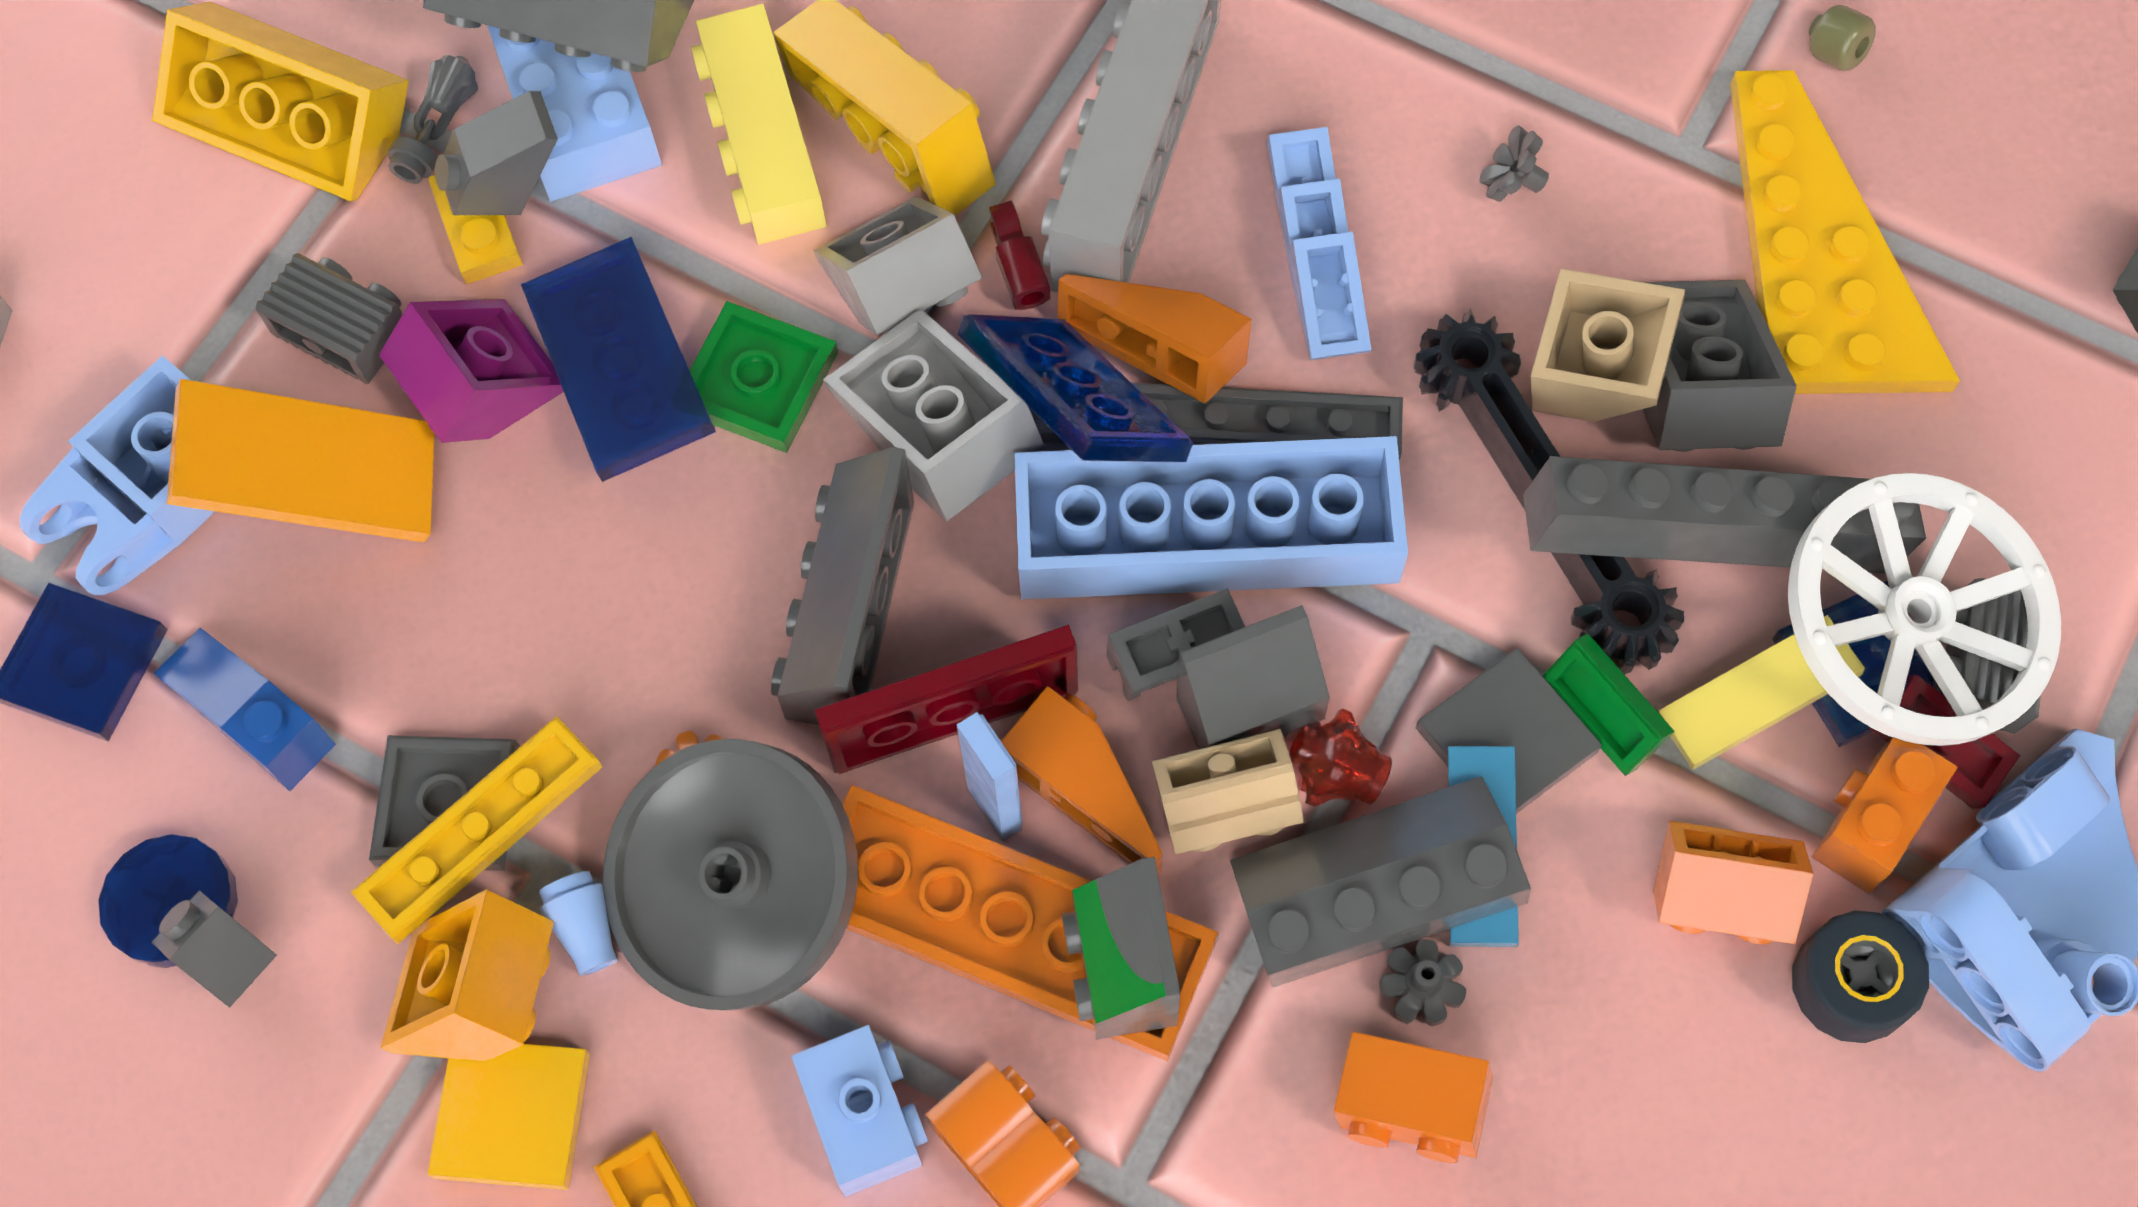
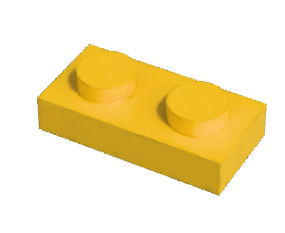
[427,175,523,285]

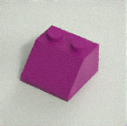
[379,299,568,443]

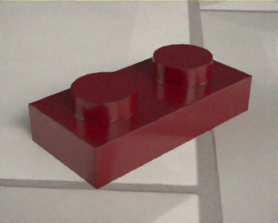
[1870,675,2021,809]

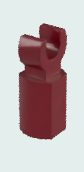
[989,200,1051,310]

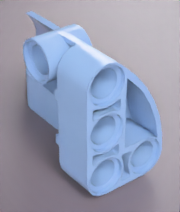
[1882,729,2138,1072]

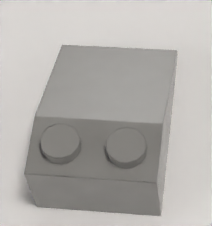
[823,308,1045,522]

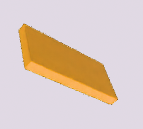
[166,378,434,543]

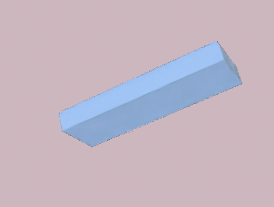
[957,712,1023,841]

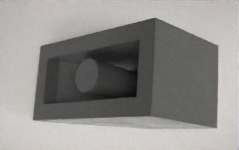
[435,91,558,215]

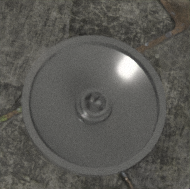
[603,739,858,1010]

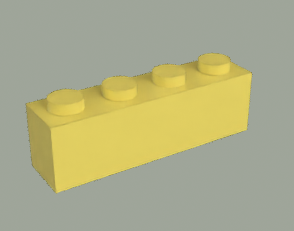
[691,3,827,245]

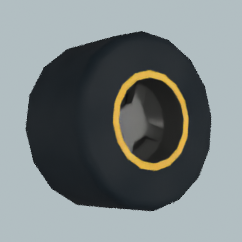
[1792,910,1929,1043]

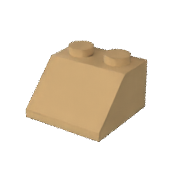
[1531,268,1685,422]

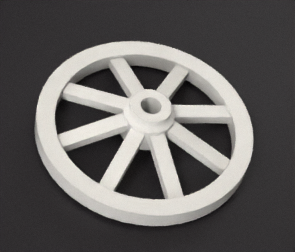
[1788,473,2061,746]

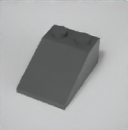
[1643,280,1797,452]

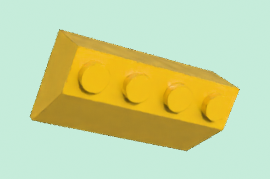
[152,1,409,202]

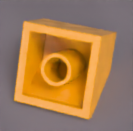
[380,889,554,1061]

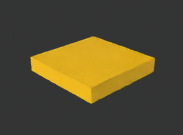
[427,1044,590,1190]

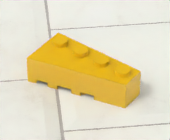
[773,0,996,216]

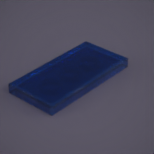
[521,237,717,482]
[957,314,1193,462]

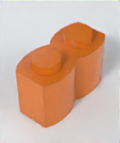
[925,1059,1081,1207]

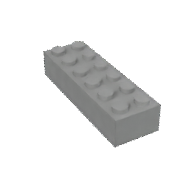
[1041,0,1221,293]

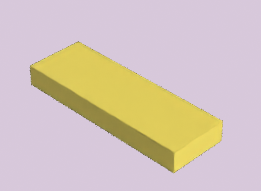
[1658,615,1865,771]

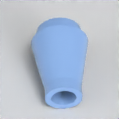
[539,871,617,976]

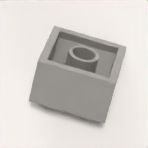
[814,196,982,335]

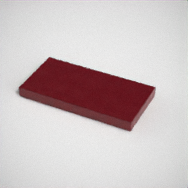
[814,624,1078,774]

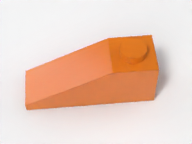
[1057,274,1252,404]
[1001,686,1163,876]

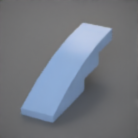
[1266,127,1372,361]

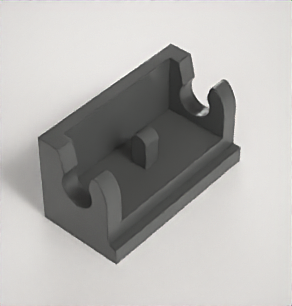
[1106,588,1245,701]

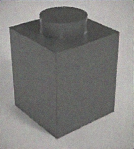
[151,890,277,1008]

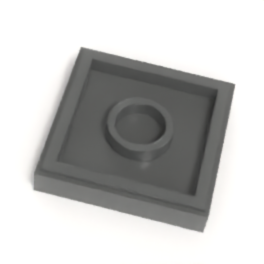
[1416,648,1602,814]
[369,735,521,871]

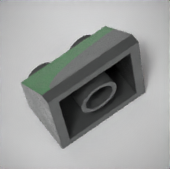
[1062,857,1180,1040]

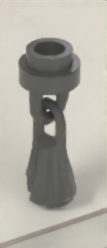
[387,55,478,184]

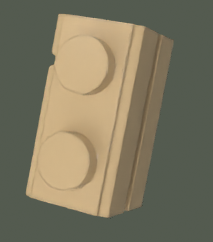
[1151,729,1304,855]

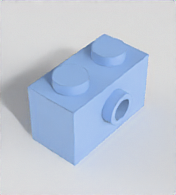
[791,1025,928,1197]

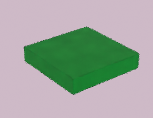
[673,301,838,453]

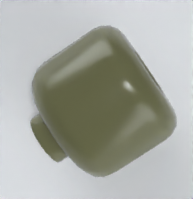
[1809,5,1876,71]

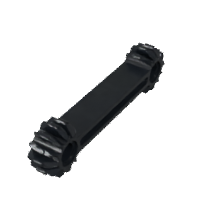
[1414,309,1684,675]

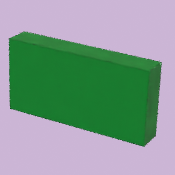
[1542,634,1675,776]

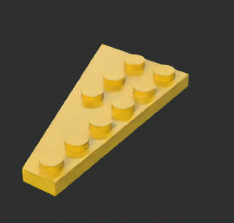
[1730,70,1960,394]

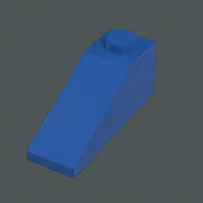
[154,628,336,791]

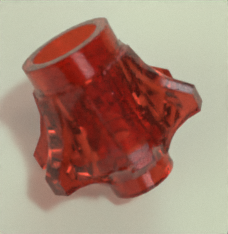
[1289,708,1392,807]

